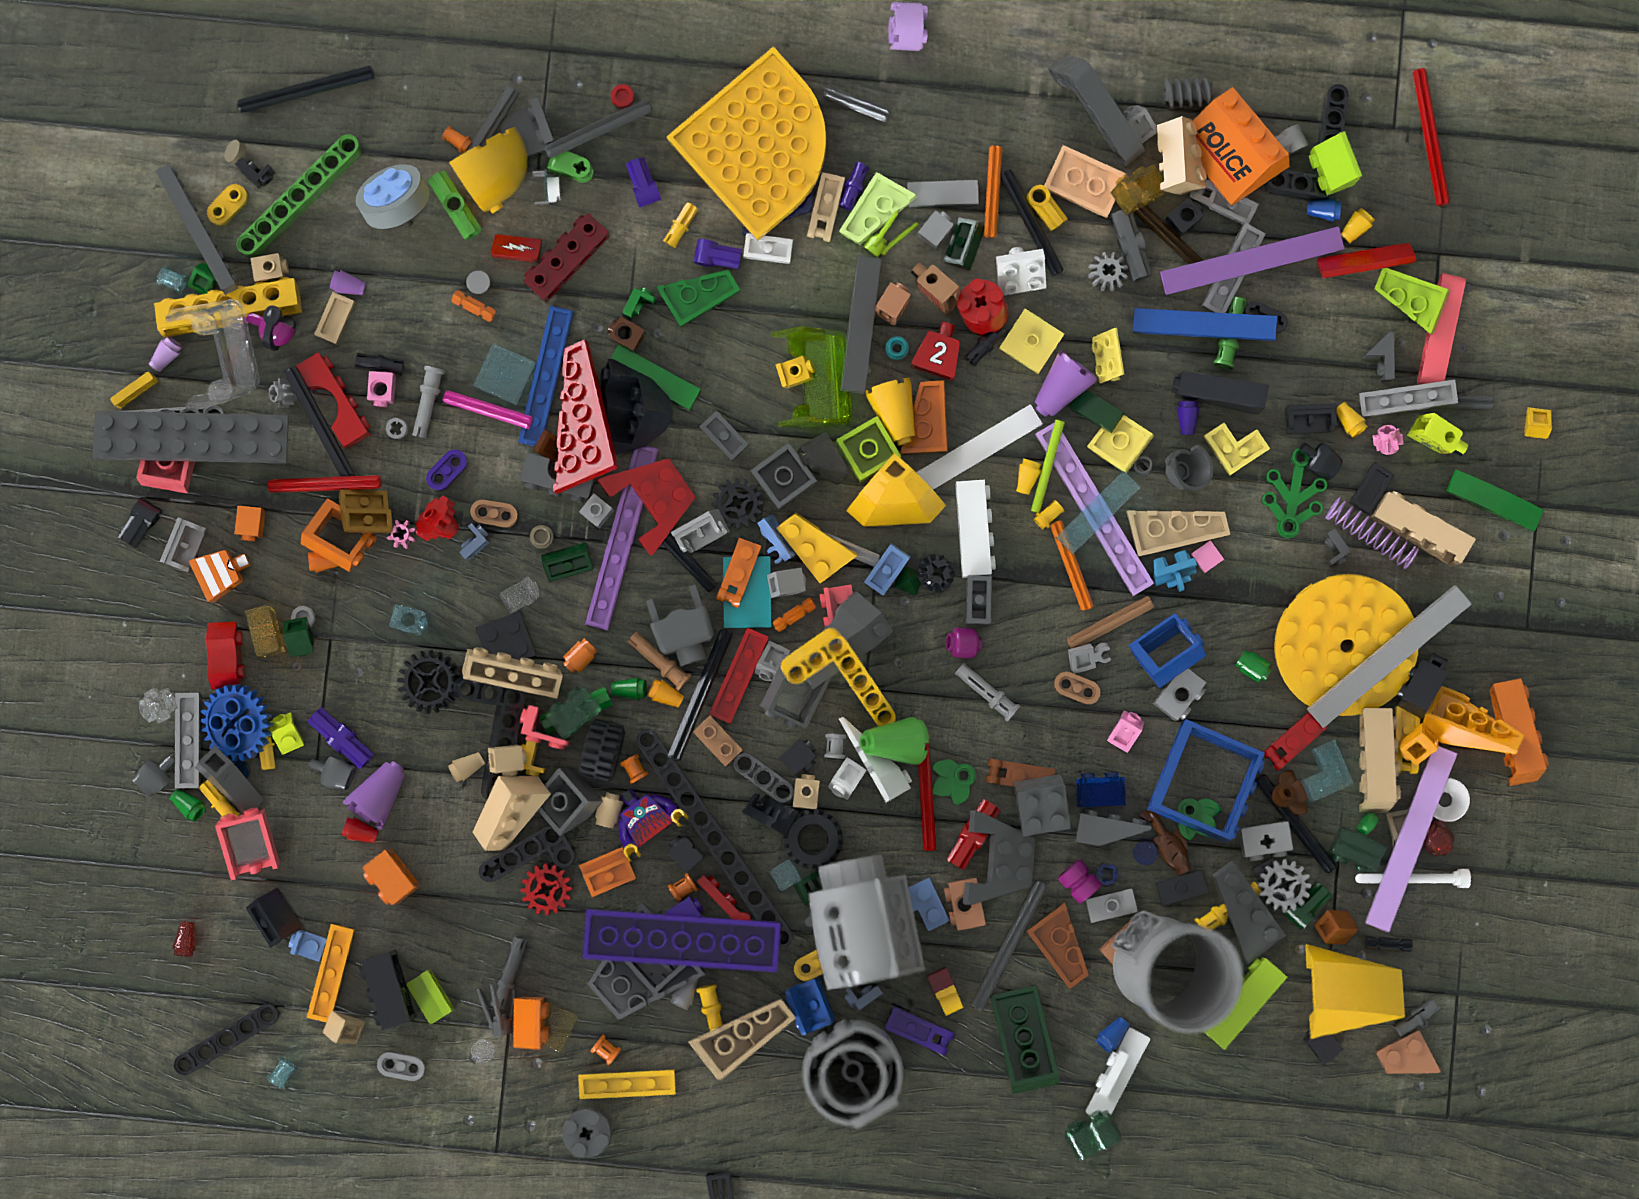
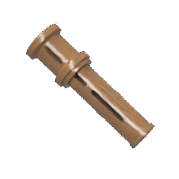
[627,631,693,691]

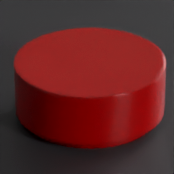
[611,84,635,109]

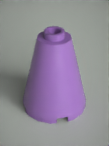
[1035,350,1098,417]
[343,761,405,829]

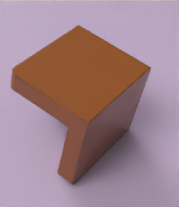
[1314,910,1359,945]

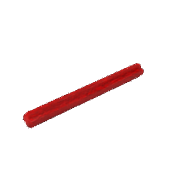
[1413,68,1450,206]

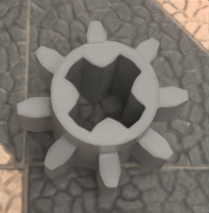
[269,378,298,408]

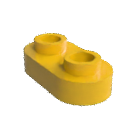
[207,184,248,226]
[794,949,823,981]

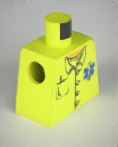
[1407,413,1468,456]

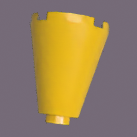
[865,378,915,446]

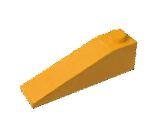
[1423,685,1524,754]

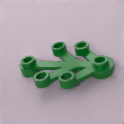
[1261,448,1327,539]

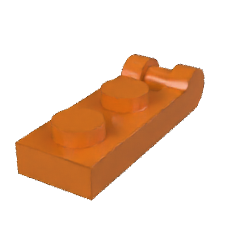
[716,538,762,608]

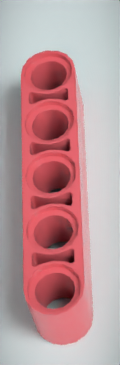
[1417,273,1466,385]

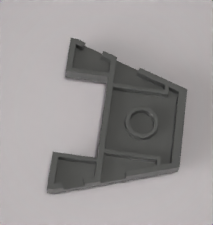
[963,810,1035,905]

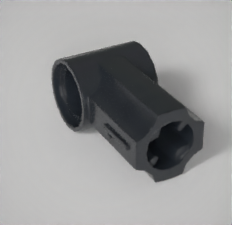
[118,497,162,548]

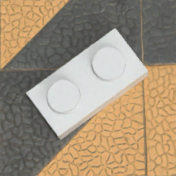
[743,233,793,264]

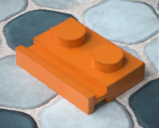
[579,847,636,897]

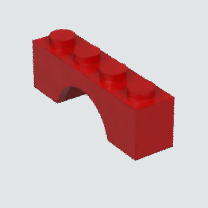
[296,352,371,450]

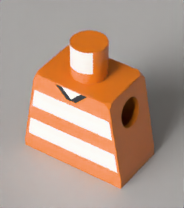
[189,550,251,603]

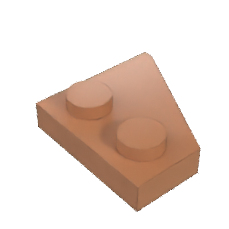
[1375,1029,1441,1074]

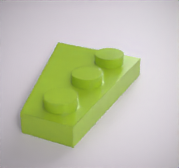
[1375,268,1450,335]

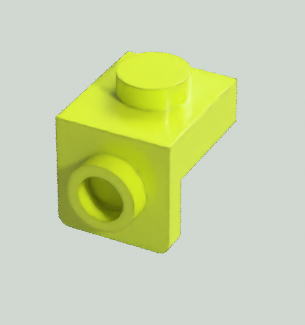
[270,713,304,755]

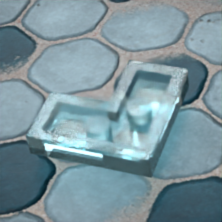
[1301,740,1354,802]

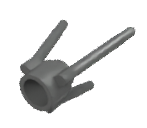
[476,984,516,1036]

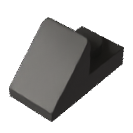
[1362,332,1395,382]

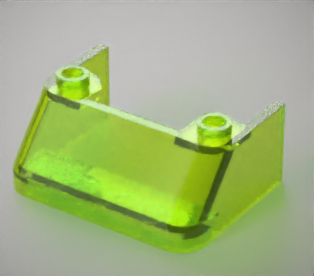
[771,326,852,428]

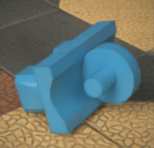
[1153,550,1197,592]

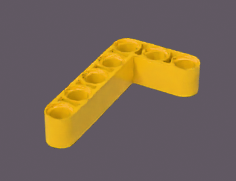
[781,628,896,726]

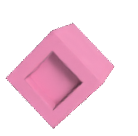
[367,371,396,407]

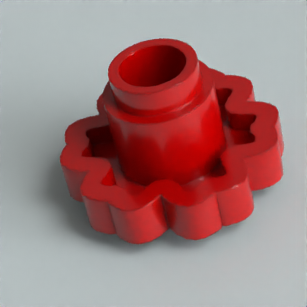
[415,496,459,541]

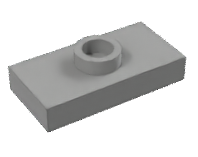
[1085,888,1138,923]

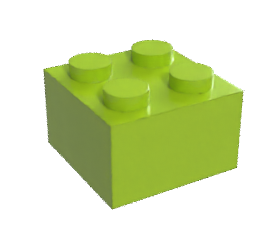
[836,416,901,483]

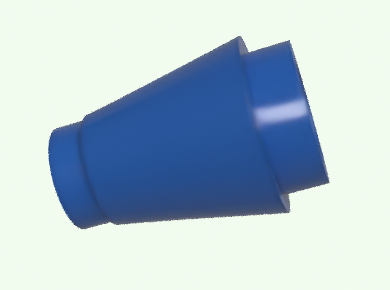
[1307,198,1342,222]
[1096,1017,1130,1053]

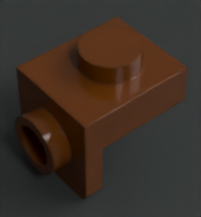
[533,430,559,463]

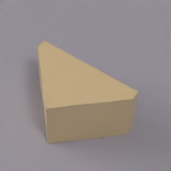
[323,1010,366,1044]

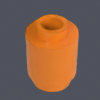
[563,638,598,673]

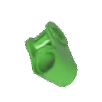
[546,151,594,183]

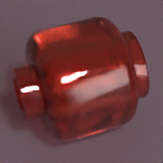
[1422,820,1455,856]

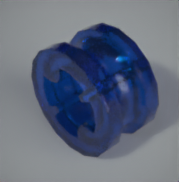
[1096,863,1118,885]

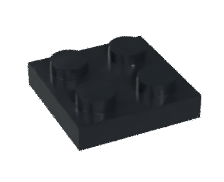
[476,611,537,660]

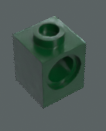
[283,617,314,657]

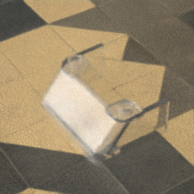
[165,299,260,410]

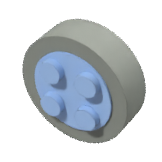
[356,164,430,229]

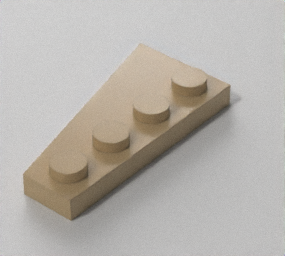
[1126,511,1231,557]

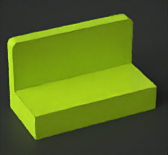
[406,969,455,1024]

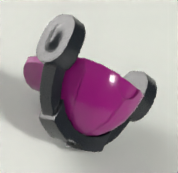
[246,305,296,351]

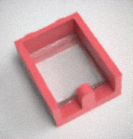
[215,807,281,880]

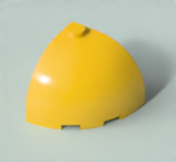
[449,127,528,214]

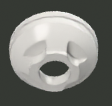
[1434,778,1470,822]

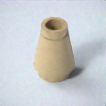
[448,752,485,782]

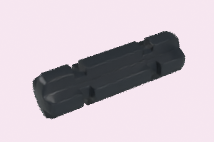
[1365,936,1413,952]

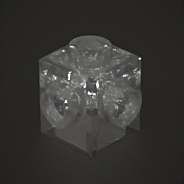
[138,687,178,724]

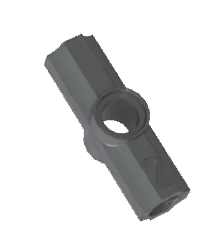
[1111,208,1152,282]

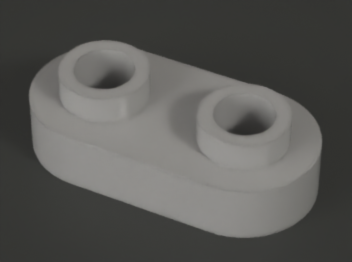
[377,1051,426,1081]

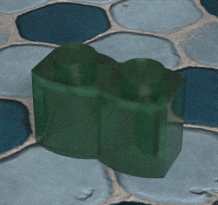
[1065,1110,1122,1161]

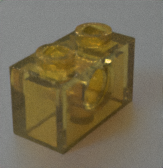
[1110,164,1165,215]
[245,604,285,658]

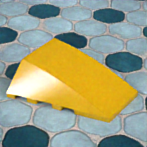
[1305,944,1405,1039]

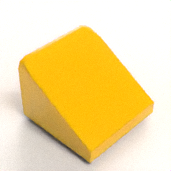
[1525,407,1552,439]

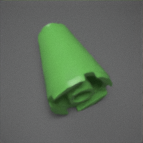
[859,717,929,765]

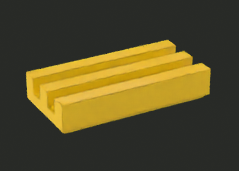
[110,372,159,409]

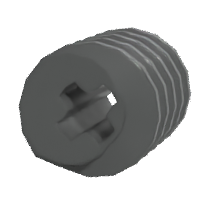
[1163,78,1213,108]

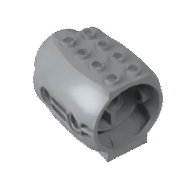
[808,855,925,990]
[802,1019,903,1129]

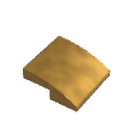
[339,490,393,533]

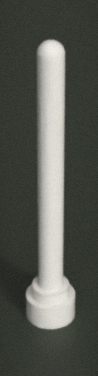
[1355,869,1471,888]

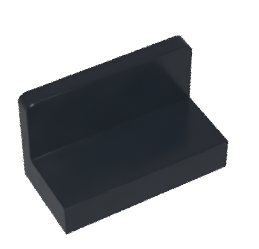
[246,888,302,948]

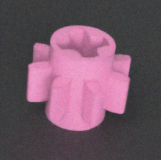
[1373,425,1404,455]
[387,520,417,549]

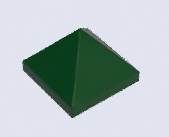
[894,566,921,596]

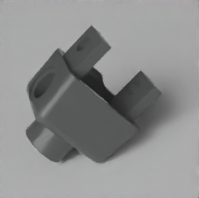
[646,584,715,667]

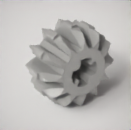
[1088,252,1128,292]

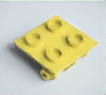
[1092,328,1124,384]

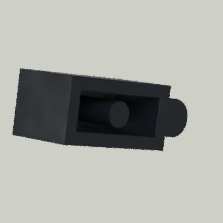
[1397,652,1448,719]

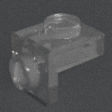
[499,576,540,615]

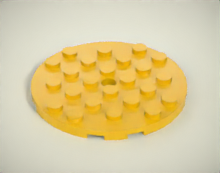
[1274,574,1418,716]

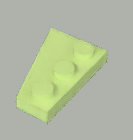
[839,172,917,245]

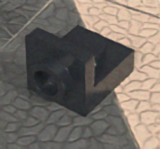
[235,158,275,189]

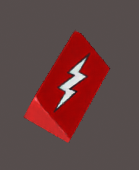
[491,234,542,263]

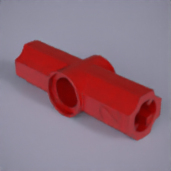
[946,799,1001,870]

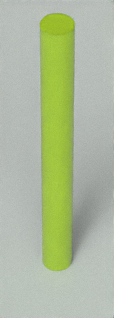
[1031,419,1065,513]

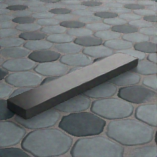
[840,254,881,395]

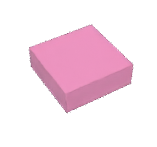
[1190,540,1224,573]

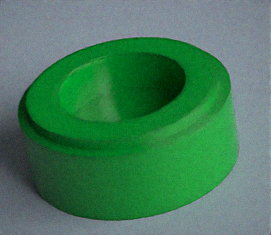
[1356,811,1379,835]

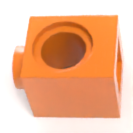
[234,506,266,542]

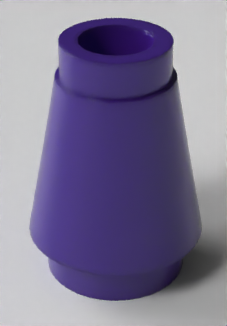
[1176,401,1200,435]

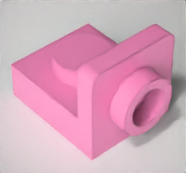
[1107,711,1144,753]

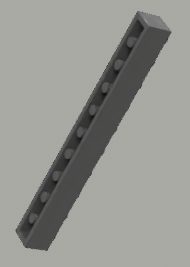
[156,164,238,295]

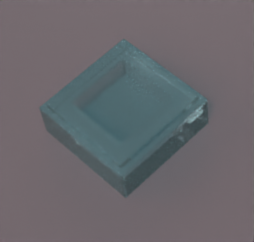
[769,859,802,891]

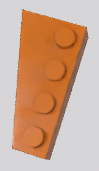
[1489,679,1548,786]

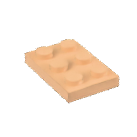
[1044,145,1127,218]

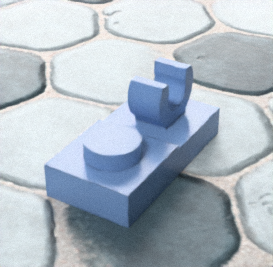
[757,514,797,564]
[864,543,911,596]

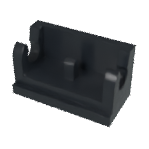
[1285,403,1337,434]
[742,793,798,835]

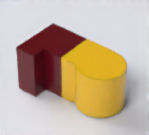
[926,967,963,1016]

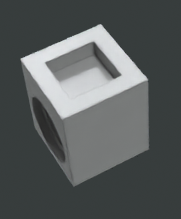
[917,210,954,251]
[579,493,614,529]
[767,568,806,598]

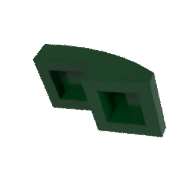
[1069,390,1124,433]

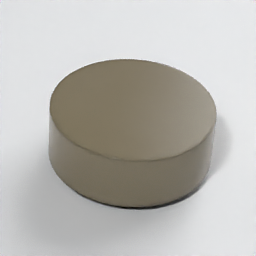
[225,140,246,165]

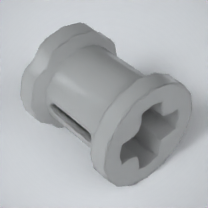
[824,734,846,759]

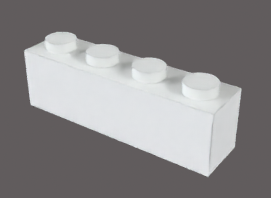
[955,480,996,578]

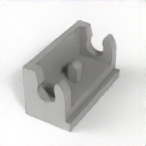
[671,509,730,553]
[160,517,207,572]

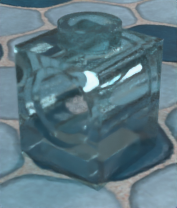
[389,604,428,635]

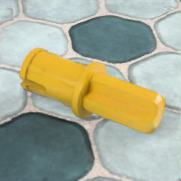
[663,203,698,249]
[259,727,275,770]
[199,780,239,816]

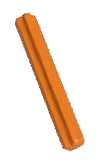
[984,146,1002,239]
[1050,520,1093,611]

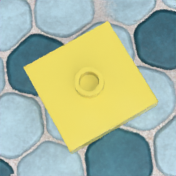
[999,309,1064,374]
[1087,415,1154,474]

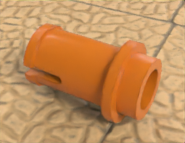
[442,126,473,153]

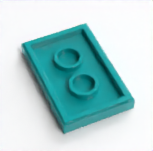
[723,556,771,628]

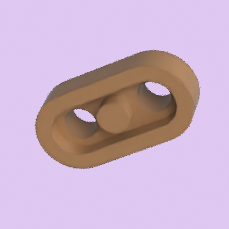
[470,500,518,528]
[1054,672,1100,705]

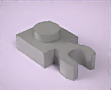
[1068,643,1111,674]

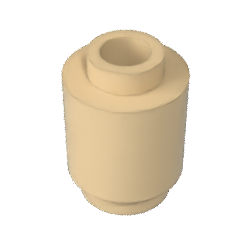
[595,792,623,829]

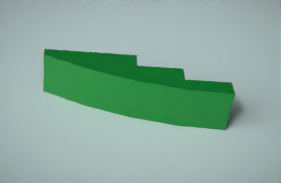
[1446,470,1544,531]

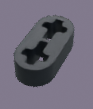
[1243,302,1288,334]

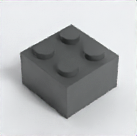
[750,443,817,511]
[1014,774,1071,836]

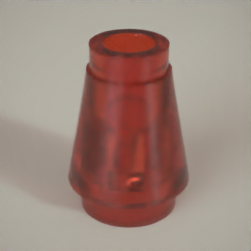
[172,921,196,957]

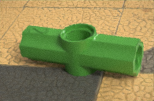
[427,170,482,241]

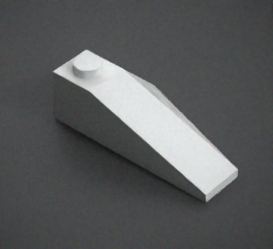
[839,717,912,802]

